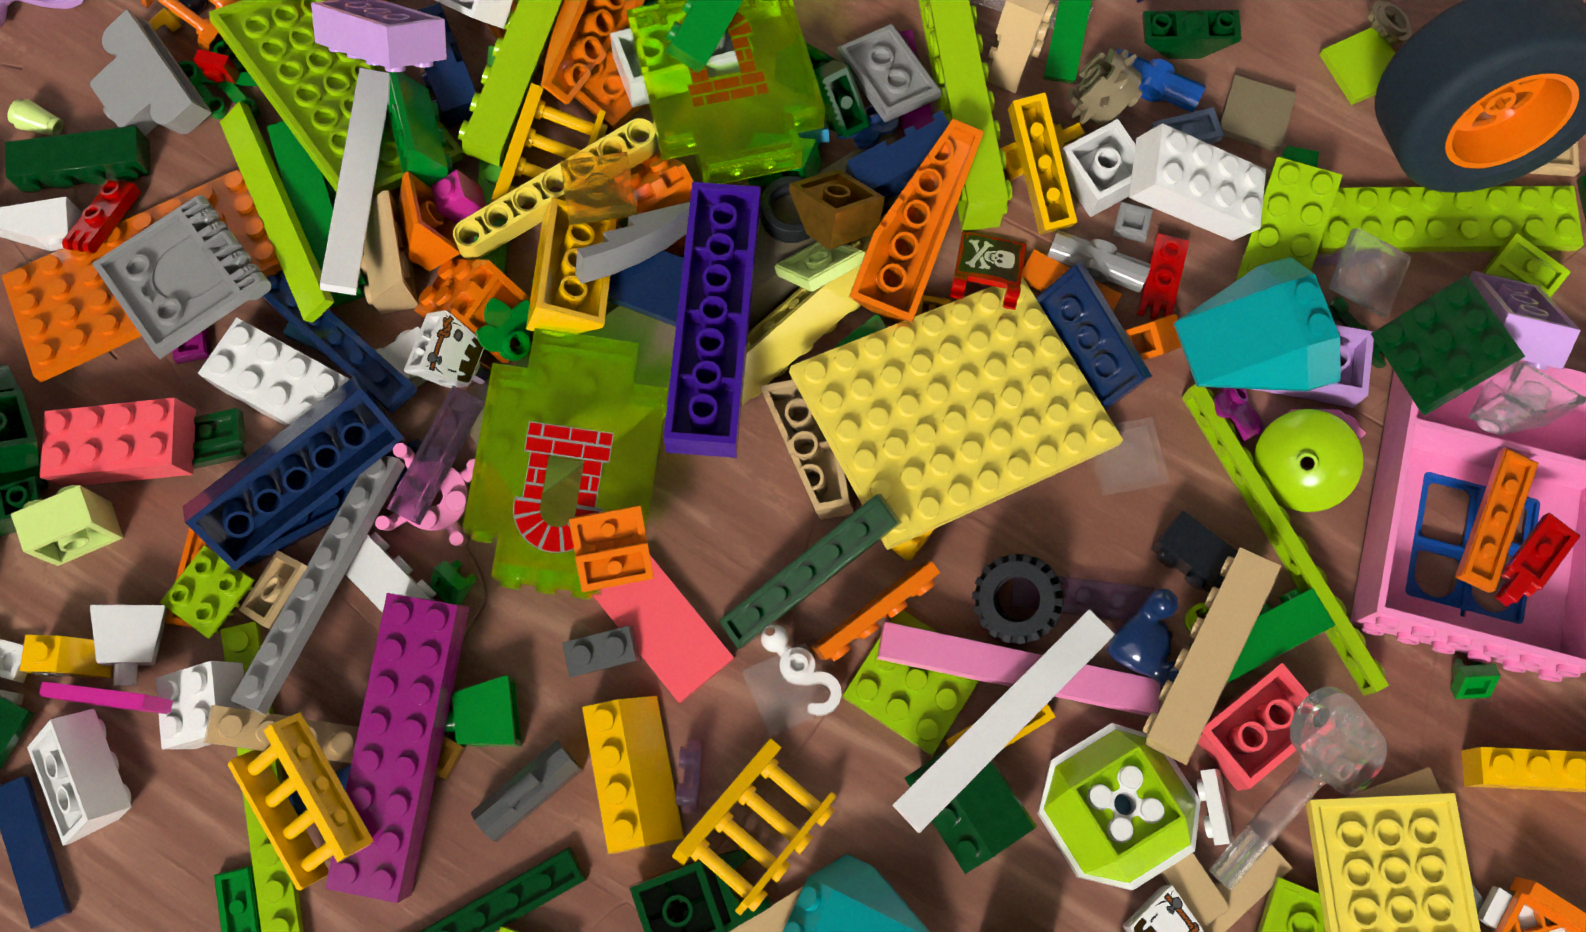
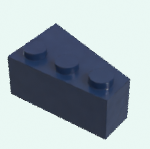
[417,2,476,128]

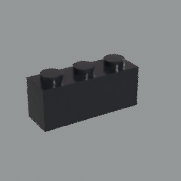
[1151,511,1238,593]

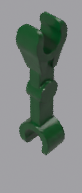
[1327,297,1387,368]

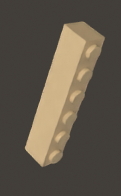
[1143,548,1281,765]

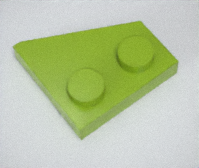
[1481,233,1571,298]

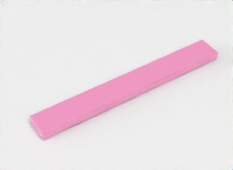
[877,622,1160,716]

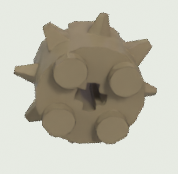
[1068,48,1143,126]

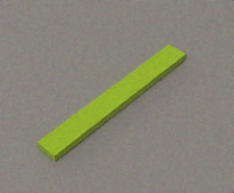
[220,101,334,323]

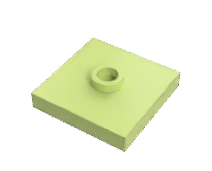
[774,242,865,292]

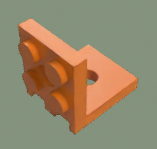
[607,152,694,257]
[414,259,531,363]

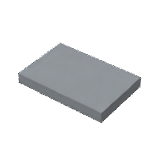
[837,24,941,123]

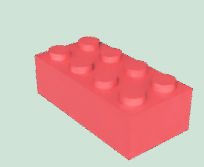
[40,397,196,487]

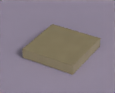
[1219,75,1297,153]

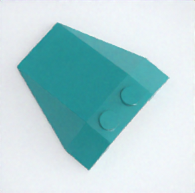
[1173,257,1341,391]
[783,854,930,932]

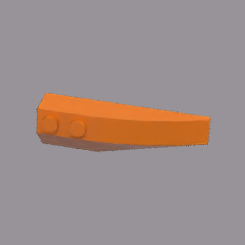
[541,0,645,104]
[849,119,984,323]

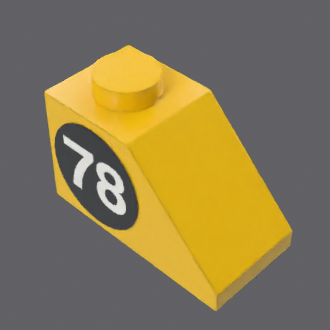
[19,635,112,678]

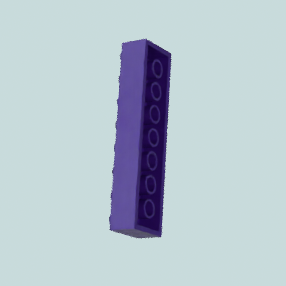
[663,182,761,458]

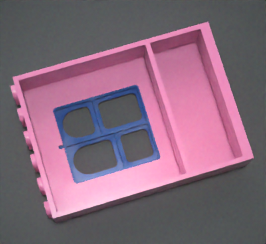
[1350,360,1586,682]

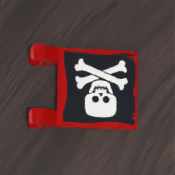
[950,231,1026,310]

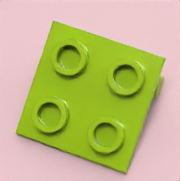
[160,545,255,639]

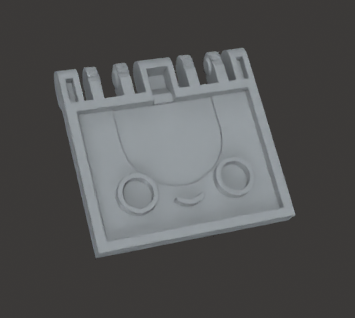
[92,196,271,359]

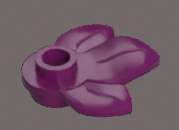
[1214,388,1264,441]

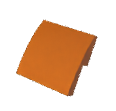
[569,505,654,592]

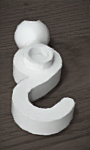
[761,624,842,716]

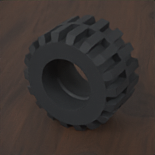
[972,554,1065,644]

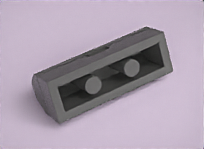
[470,740,583,842]

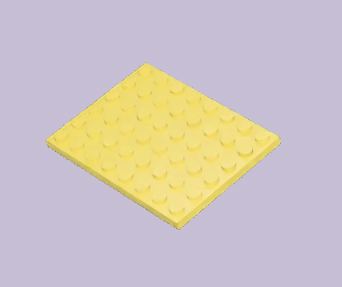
[789,277,1123,550]

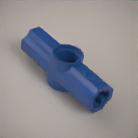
[1116,48,1206,112]

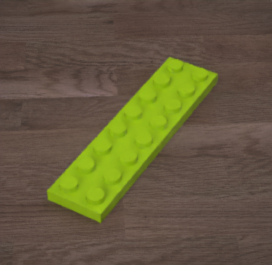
[1318,186,1584,253]

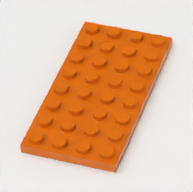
[2,168,282,383]

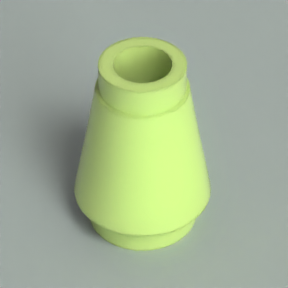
[8,99,64,136]

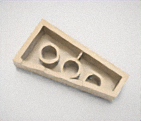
[759,380,854,520]

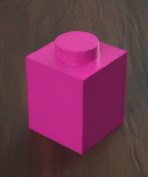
[431,170,487,224]

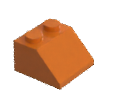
[398,171,460,272]

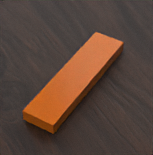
[1455,448,1539,593]

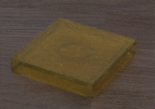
[560,152,637,225]

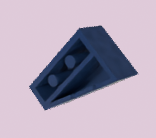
[845,110,949,204]

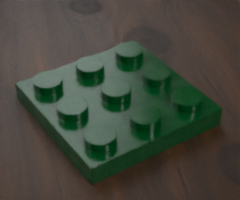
[1371,274,1525,416]

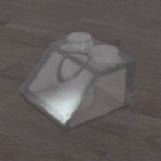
[1468,360,1586,435]

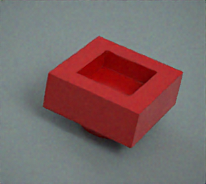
[194,49,240,84]

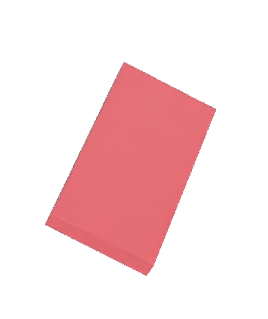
[592,555,734,704]

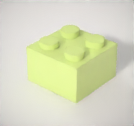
[11,485,124,566]

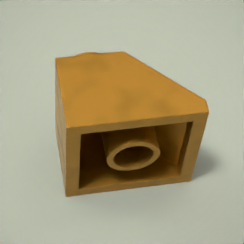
[789,169,885,249]

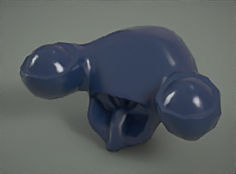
[1106,588,1180,686]

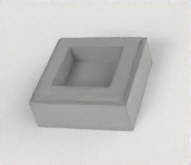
[1112,202,1153,243]

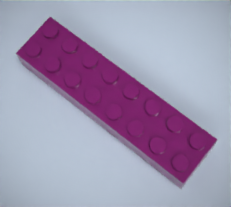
[325,593,470,903]

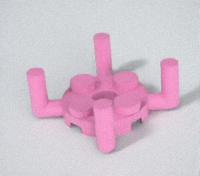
[375,443,485,547]

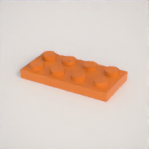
[539,42,644,131]
[809,561,941,661]

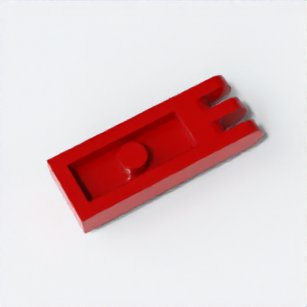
[62,180,141,254]
[1136,233,1190,320]

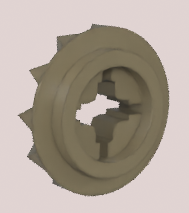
[1367,0,1412,45]

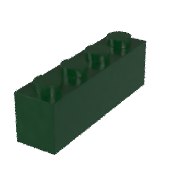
[5,126,151,193]

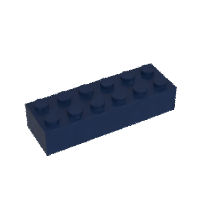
[183,376,405,571]

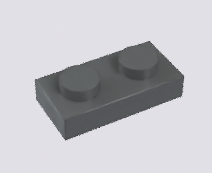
[562,626,640,677]

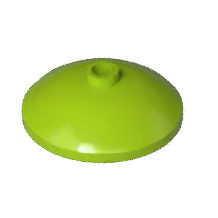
[1254,409,1363,512]

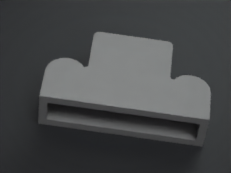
[90,9,212,136]

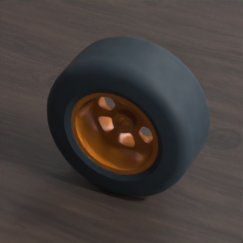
[1374,0,1586,193]

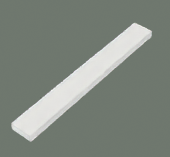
[320,68,389,295]
[892,609,1115,833]

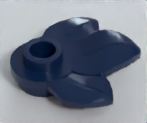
[837,105,899,150]

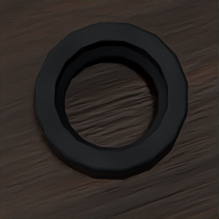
[760,176,810,243]

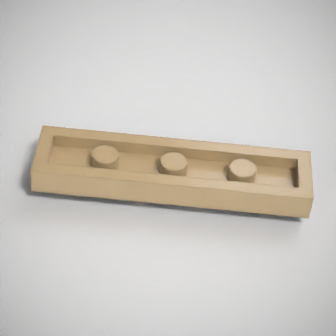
[203,705,359,763]

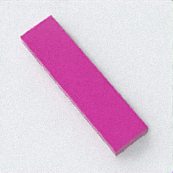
[39,681,174,714]

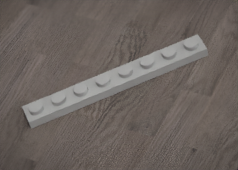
[230,455,405,715]

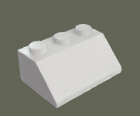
[27,709,132,846]

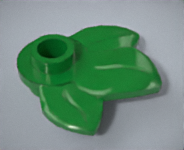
[475,298,532,361]

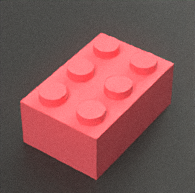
[1198,663,1332,791]

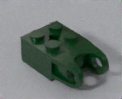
[0,364,39,474]
[629,849,773,932]

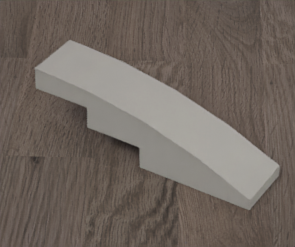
[576,202,690,284]

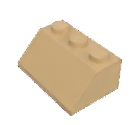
[361,190,419,315]

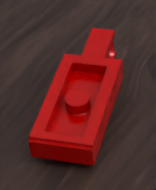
[1495,512,1580,607]

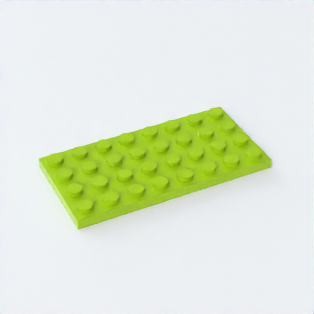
[209,0,463,198]

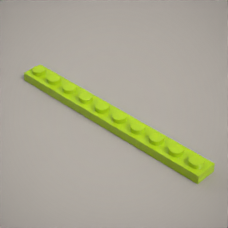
[1182,384,1389,696]
[221,621,304,932]

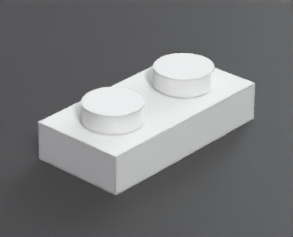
[1197,769,1234,845]

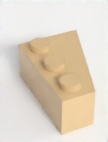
[987,0,1056,93]

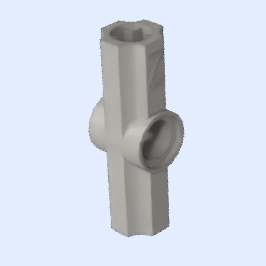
[1047,230,1151,293]

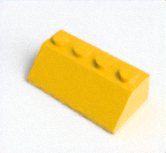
[526,197,617,338]
[582,696,684,854]

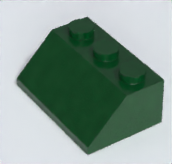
[904,749,1037,874]

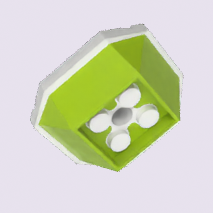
[1037,723,1201,890]

